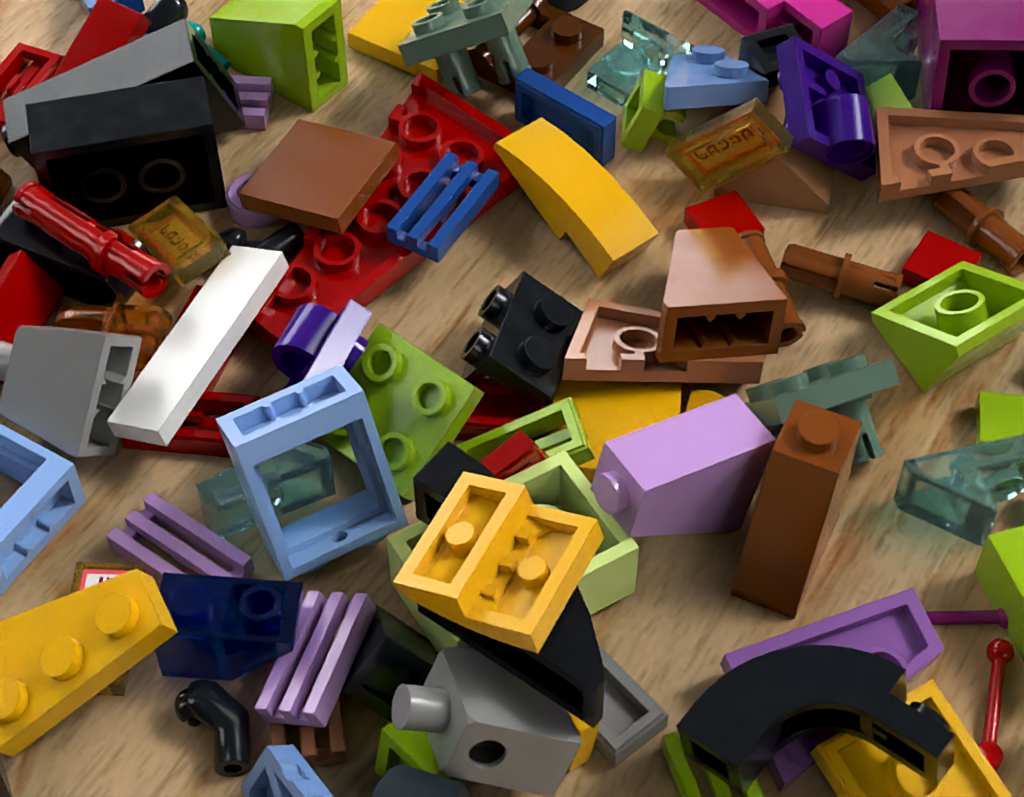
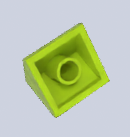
[871,261,1024,393]

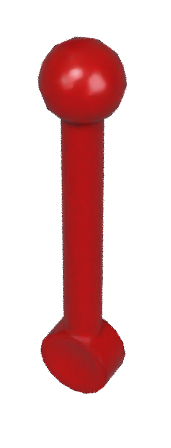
[978,638,1014,772]

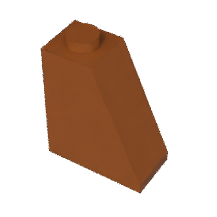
[655,227,788,363]
[731,399,862,619]

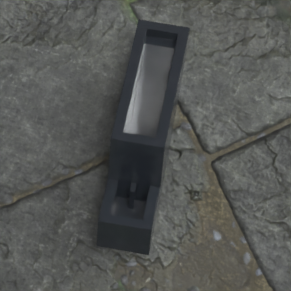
[413,441,605,728]

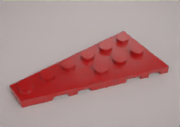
[250,72,520,348]

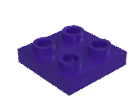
[776,36,876,181]
[271,299,372,459]

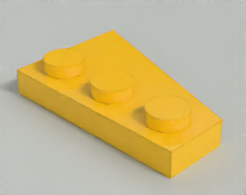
[0,568,178,757]

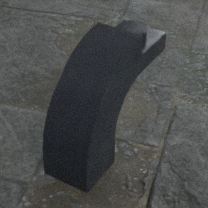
[676,645,955,795]

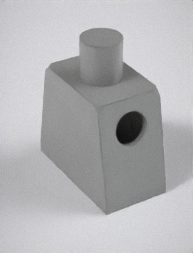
[0,325,142,457]
[391,647,582,796]

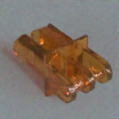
[52,293,172,371]

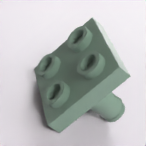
[398,0,534,98]
[744,353,900,466]

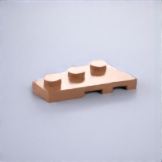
[873,107,1024,203]
[562,298,766,384]

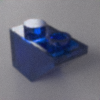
[155,572,304,681]

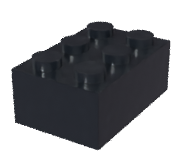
[25,75,227,228]

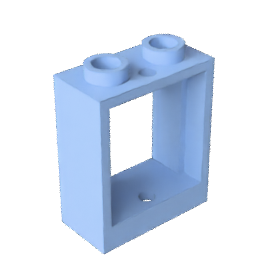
[216,364,409,581]
[0,424,86,596]

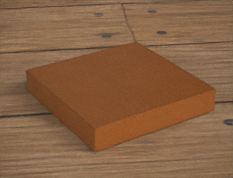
[238,119,400,234]

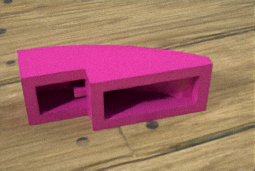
[697,0,853,58]

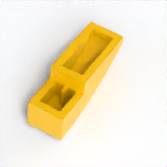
[493,117,659,279]

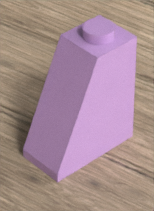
[590,394,777,537]

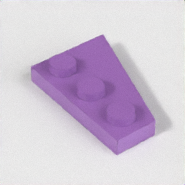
[720,588,945,793]

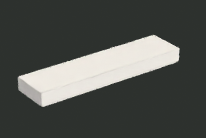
[106,245,289,446]

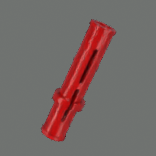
[12,181,171,299]

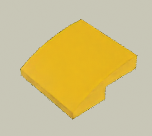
[393,471,604,653]

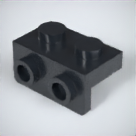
[460,271,583,410]

